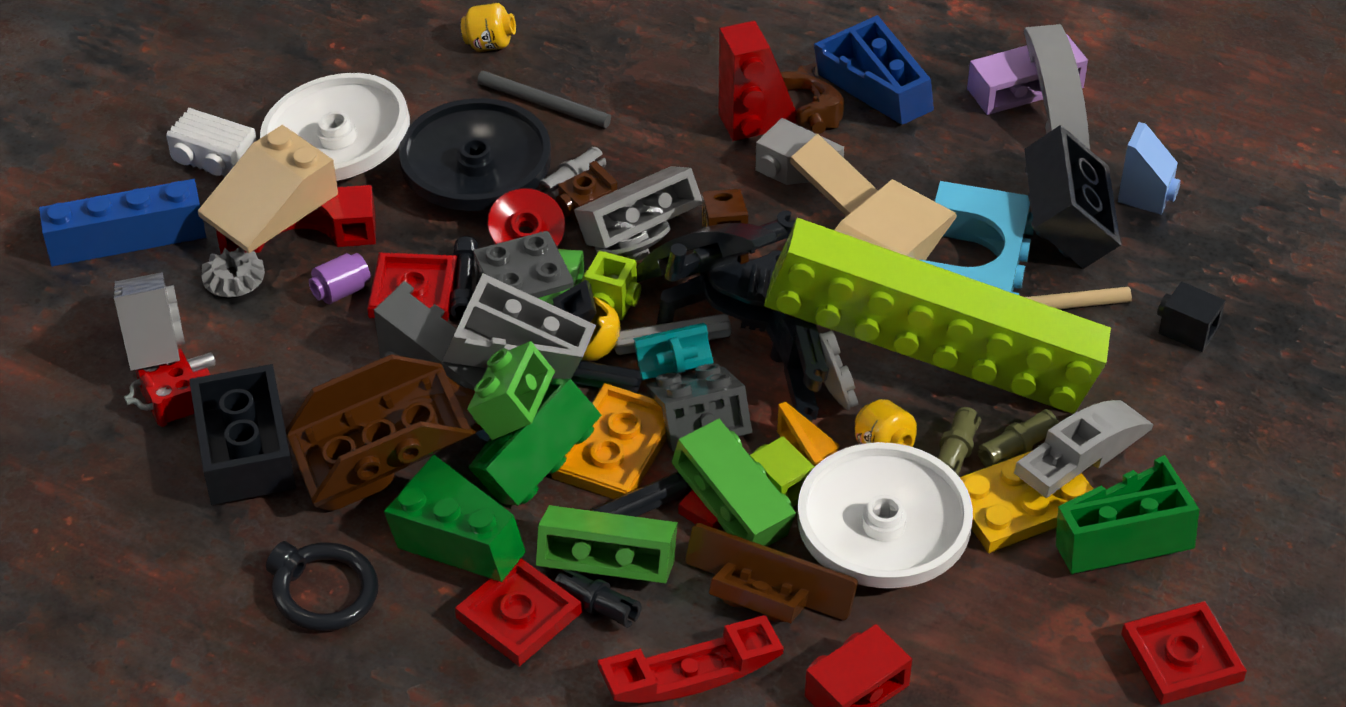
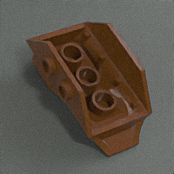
[285,354,483,511]

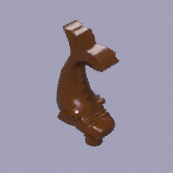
[780,63,844,134]

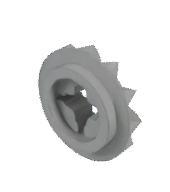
[201,247,265,297]

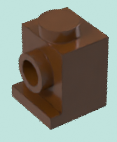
[556,161,618,227]

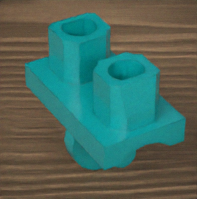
[633,323,714,380]

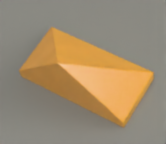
[777,402,840,466]

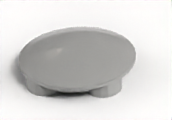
[818,330,858,411]

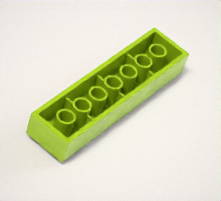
[764,218,1111,414]

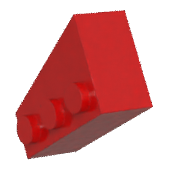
[718,20,797,141]

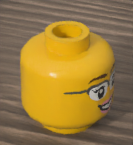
[461,3,516,52]
[855,399,917,447]

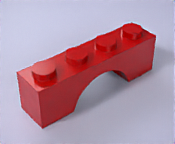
[216,185,376,254]

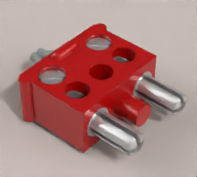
[124,349,215,427]

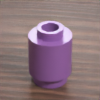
[309,253,371,304]

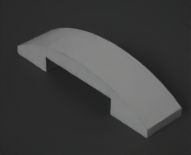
[1024,24,1090,149]

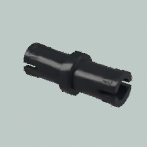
[555,570,641,628]

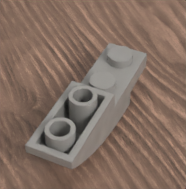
[1014,400,1153,498]

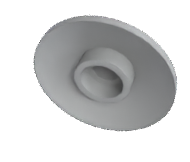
[595,221,670,261]

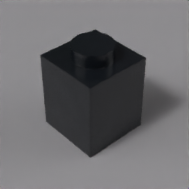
[1157,281,1226,352]

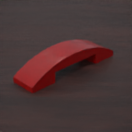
[597,615,784,703]

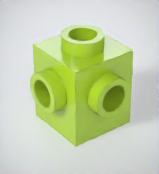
[582,250,641,320]

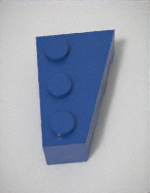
[814,15,934,125]

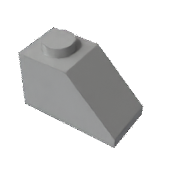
[755,118,844,185]

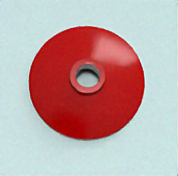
[488,188,565,247]

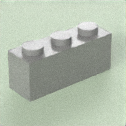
[574,166,702,248]

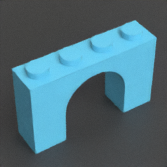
[920,181,1034,295]

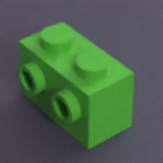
[467,341,555,440]

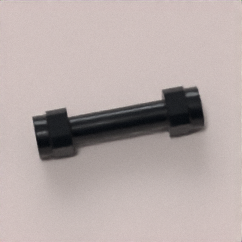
[450,236,478,320]

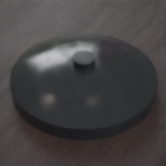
[399,98,551,211]

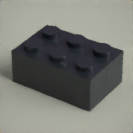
[1024,125,1121,269]
[189,364,296,505]

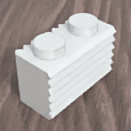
[166,108,256,177]

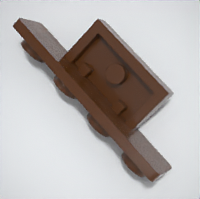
[685,523,858,624]

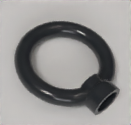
[266,541,379,631]

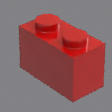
[805,624,912,707]

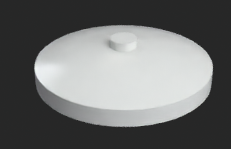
[260,73,410,181]
[797,442,973,588]

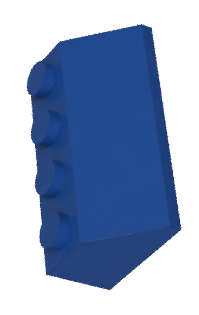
[39,179,207,267]

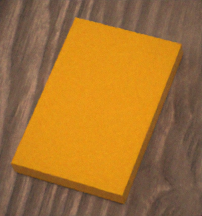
[551,383,667,499]

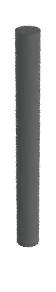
[477,70,611,128]

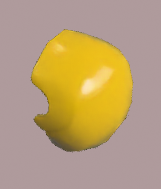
[581,296,621,362]

